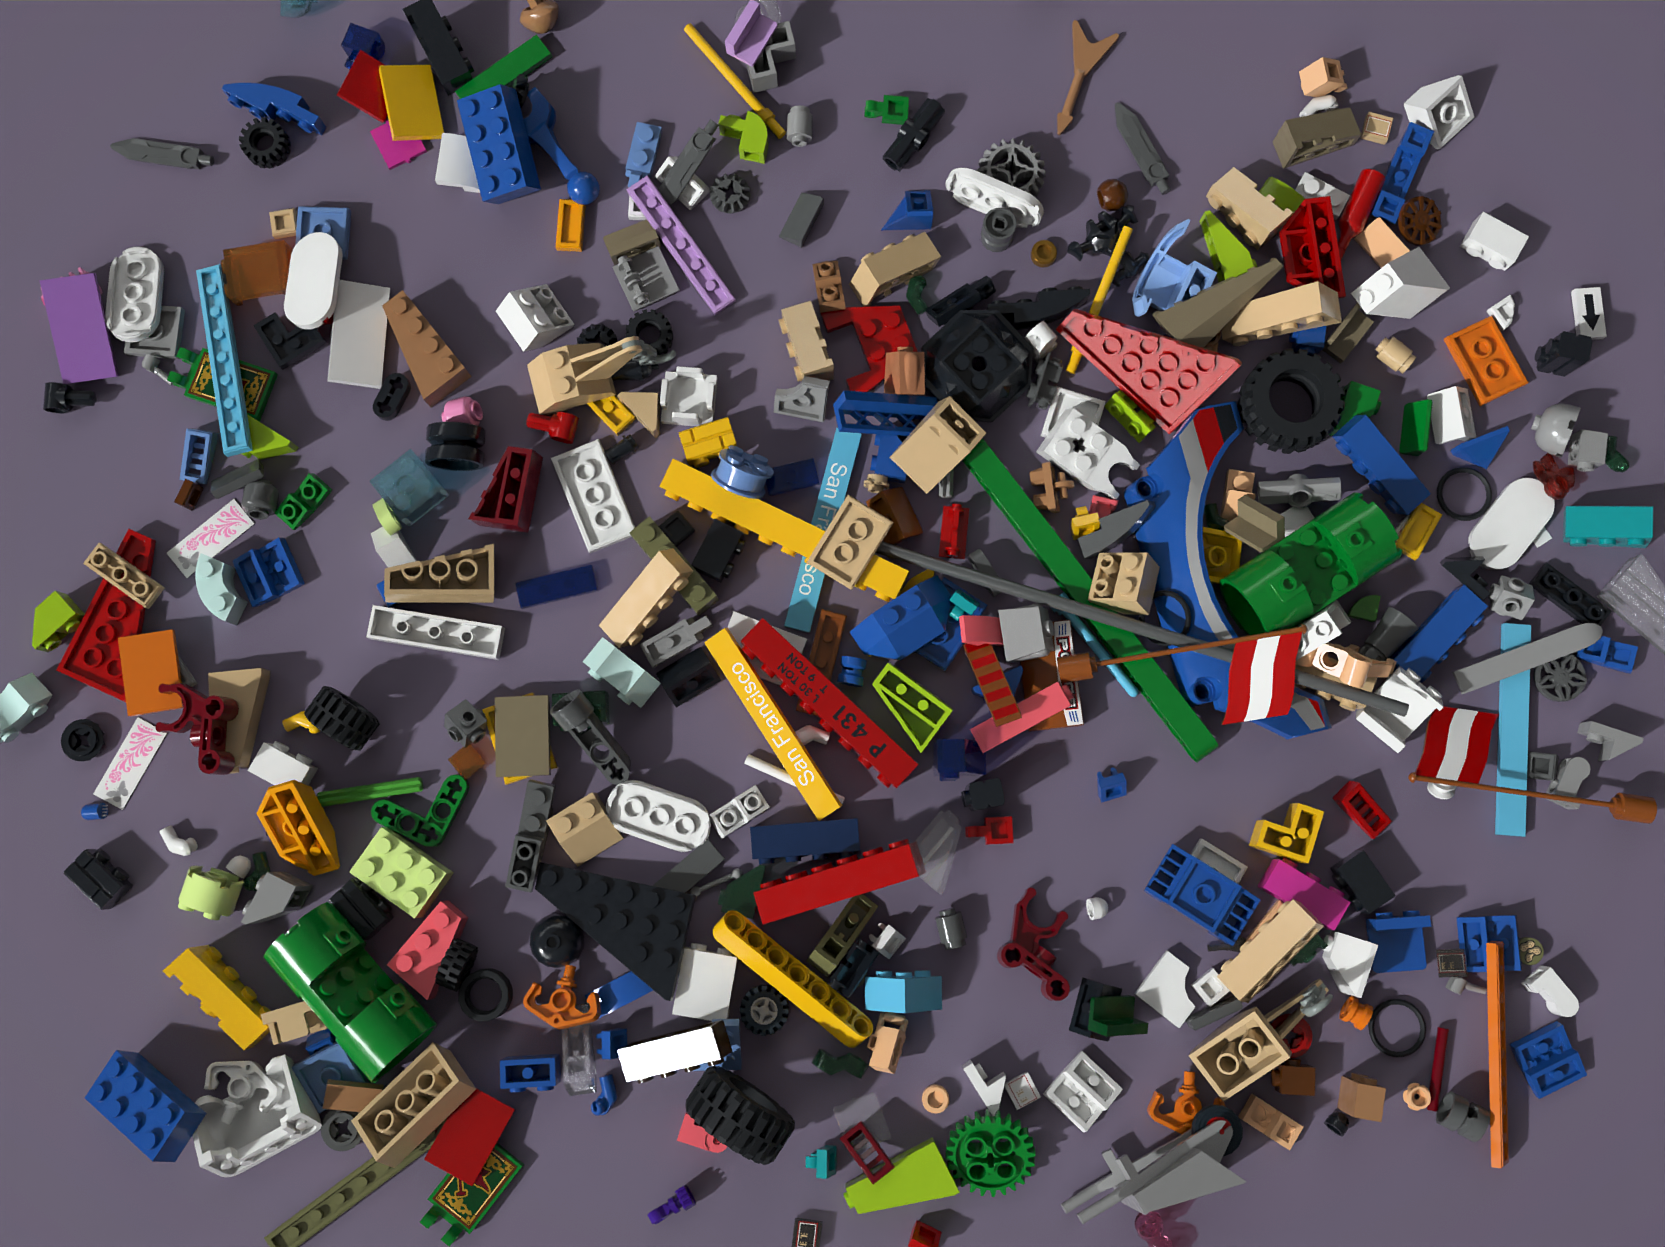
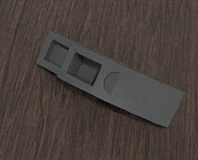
[505,779,556,893]

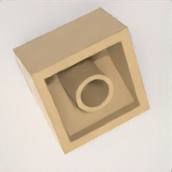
[546,792,624,867]

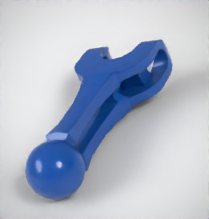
[523,87,600,205]

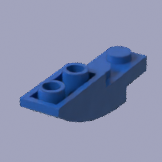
[222,83,326,135]

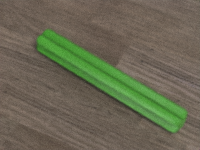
[317,777,423,807]

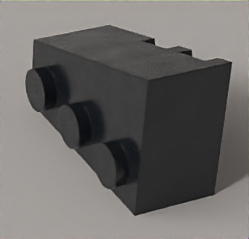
[402,0,474,96]

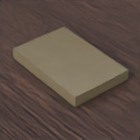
[495,695,551,777]

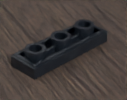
[1529,563,1612,626]

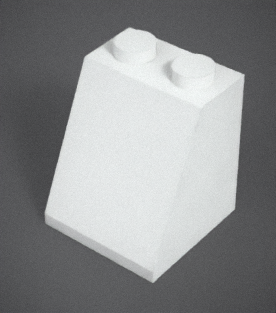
[1351,247,1450,319]

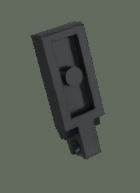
[925,275,996,327]

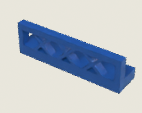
[833,390,938,436]

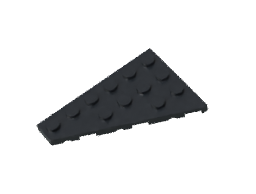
[535,862,696,1001]

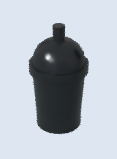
[611,359,659,381]

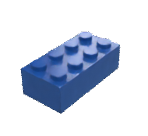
[457,84,541,204]
[85,1050,207,1162]

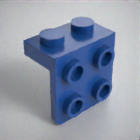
[1365,910,1431,973]

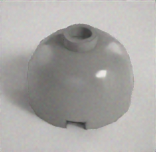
[1531,403,1581,457]

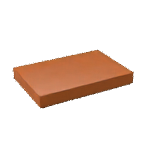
[1443,316,1529,406]
[118,629,183,717]

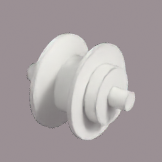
[1427,782,1457,799]

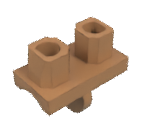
[1030,462,1074,513]

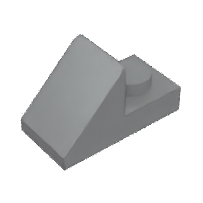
[1577,721,1644,761]

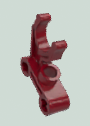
[155,683,239,775]
[997,888,1070,1001]

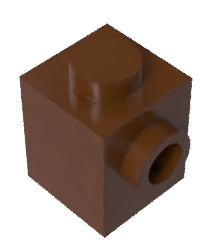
[1271,1058,1316,1096]

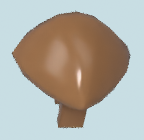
[520,0,559,34]

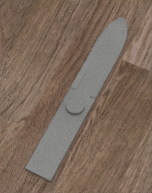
[1452,623,1603,694]

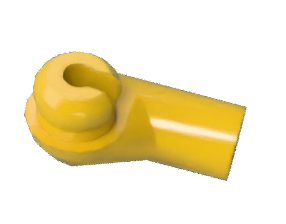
[282,711,321,734]

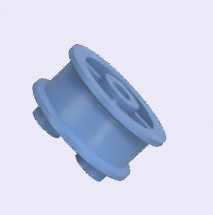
[711,445,774,499]

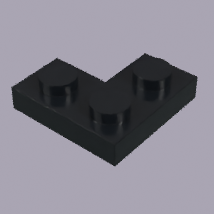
[253,312,327,370]

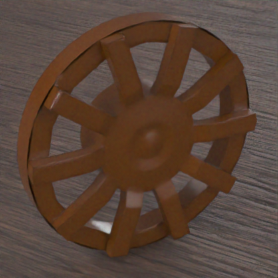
[1398,196,1442,246]

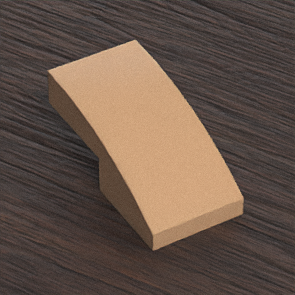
[1238,1093,1304,1151]

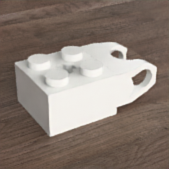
[1036,408,1140,499]

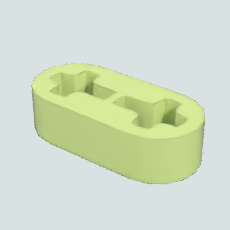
[372,497,402,536]

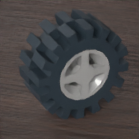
[740,984,789,1036]

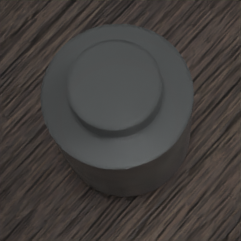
[935,908,967,950]

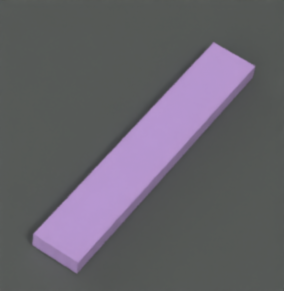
[626,175,736,315]

